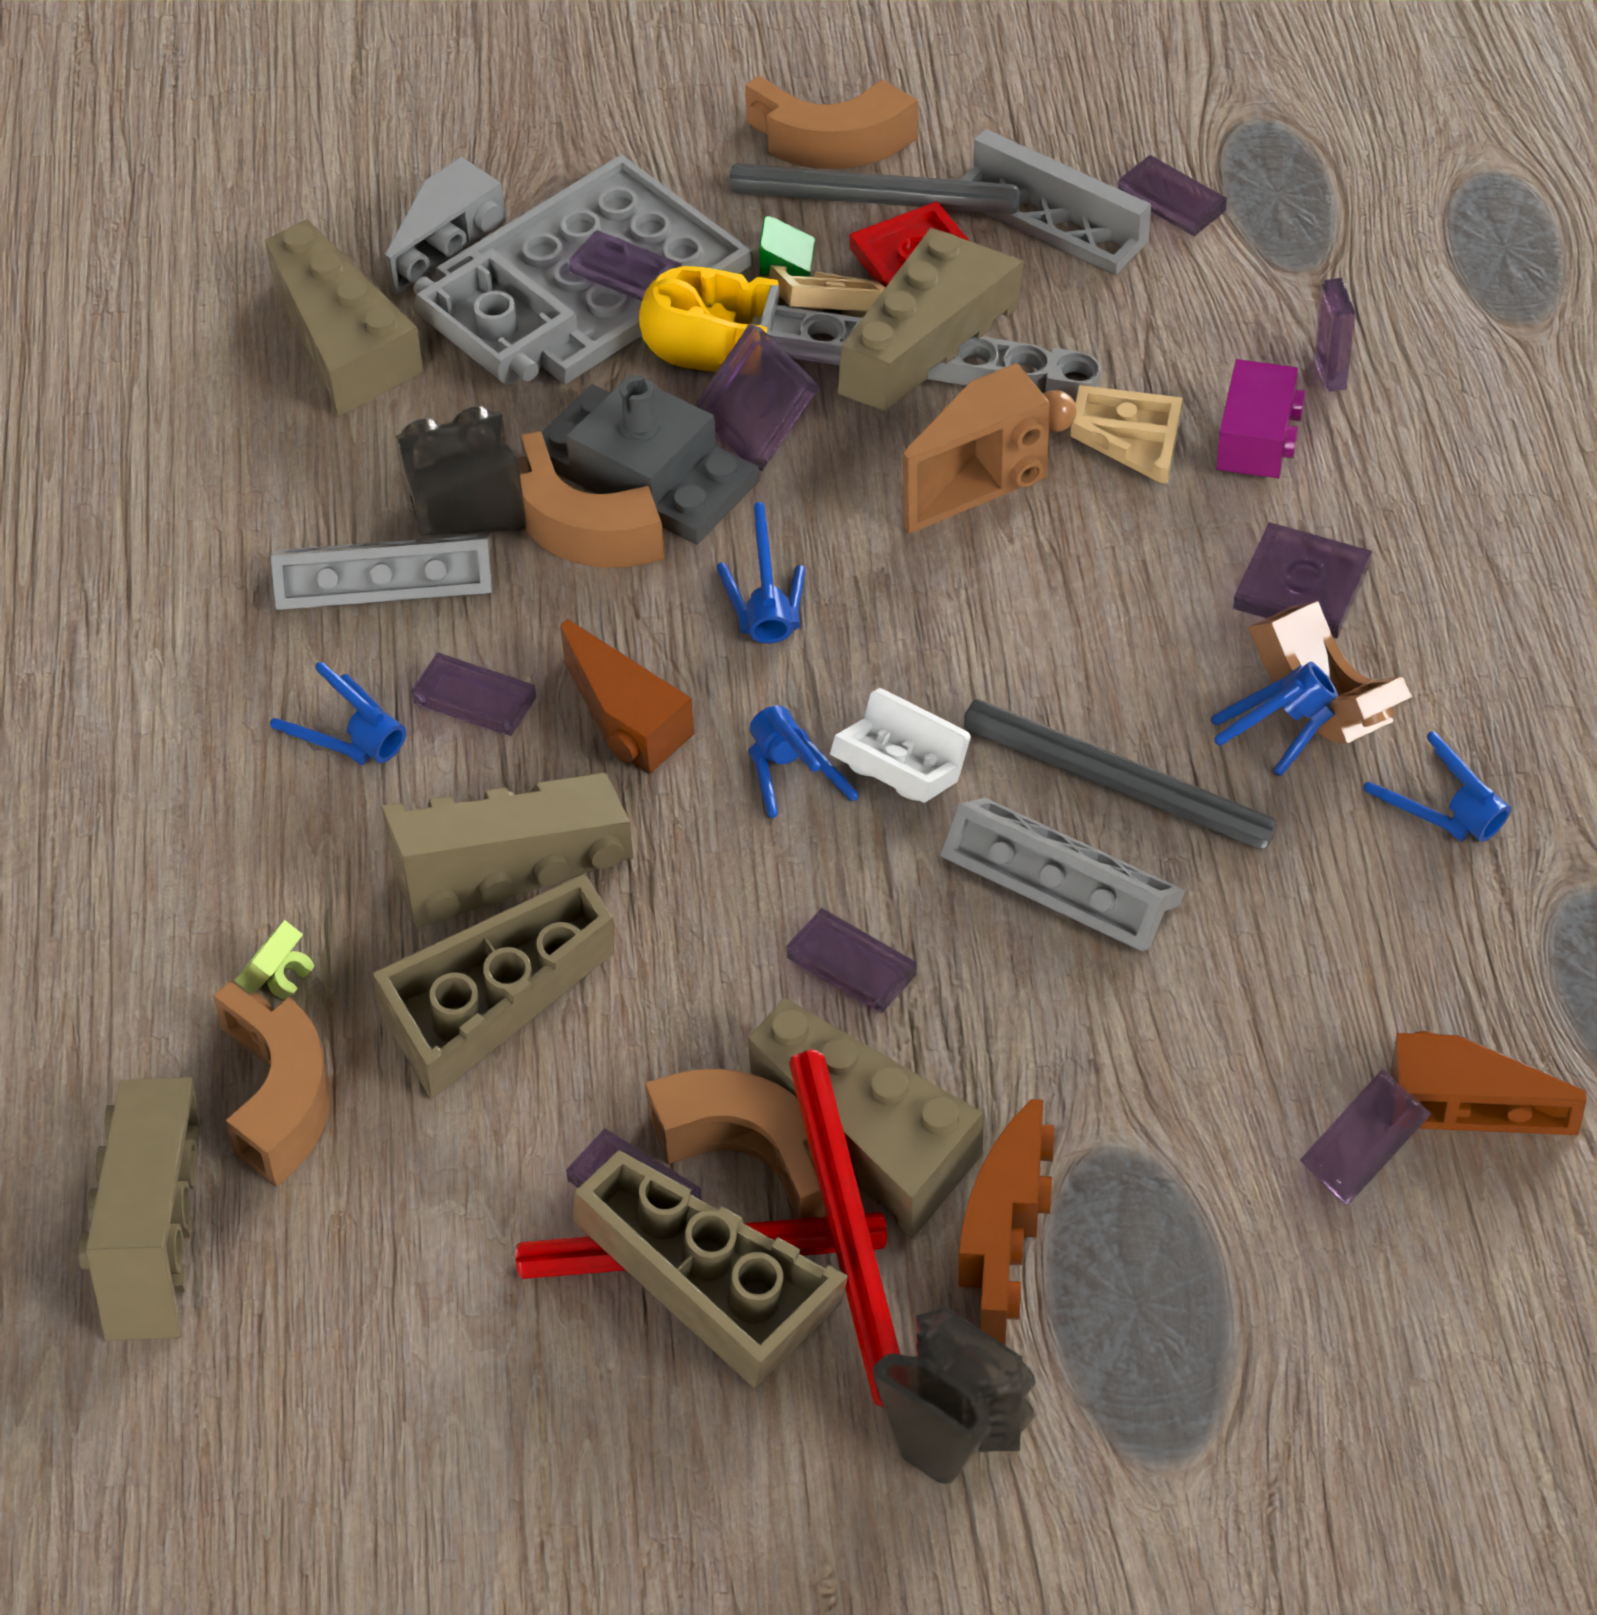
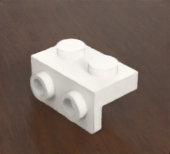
[830,688,971,803]

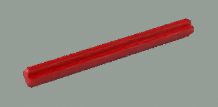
[789,1049,910,1408]
[515,1212,887,1279]

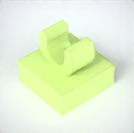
[234,920,315,1000]

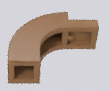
[745,75,918,169]
[512,431,665,568]
[1248,601,1412,744]
[213,981,331,1187]
[645,1069,825,1219]

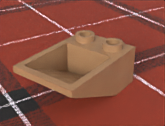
[903,363,1076,534]

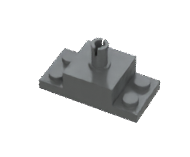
[542,374,760,545]

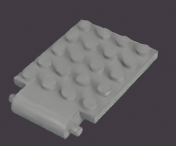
[414,154,752,385]

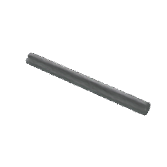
[729,163,1020,214]
[964,699,1276,849]

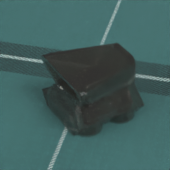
[395,407,526,535]
[873,1308,1036,1484]

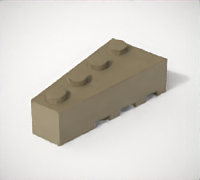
[265,219,424,417]
[838,228,1024,411]
[381,772,633,928]
[372,873,614,1100]
[748,997,984,1239]
[78,1077,201,1341]
[572,1150,848,1389]

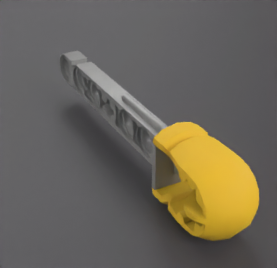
[639,266,1101,402]

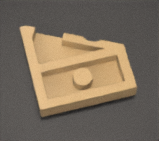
[769,265,886,318]
[1071,385,1183,484]

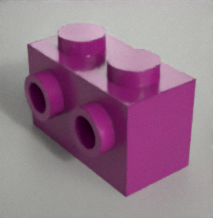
[1216,359,1306,479]

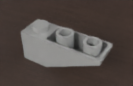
[385,156,506,295]

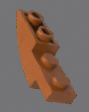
[959,1099,1055,1344]

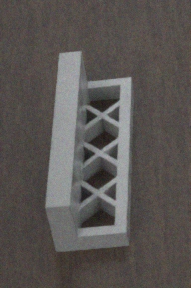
[960,129,1151,275]
[271,533,493,610]
[940,798,1186,951]

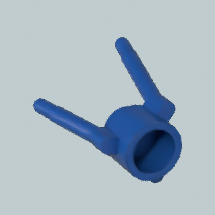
[717,502,805,644]
[1211,661,1338,776]
[270,662,406,765]
[748,705,859,818]
[1363,731,1511,842]

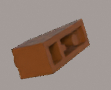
[560,619,694,774]
[1391,1031,1587,1135]

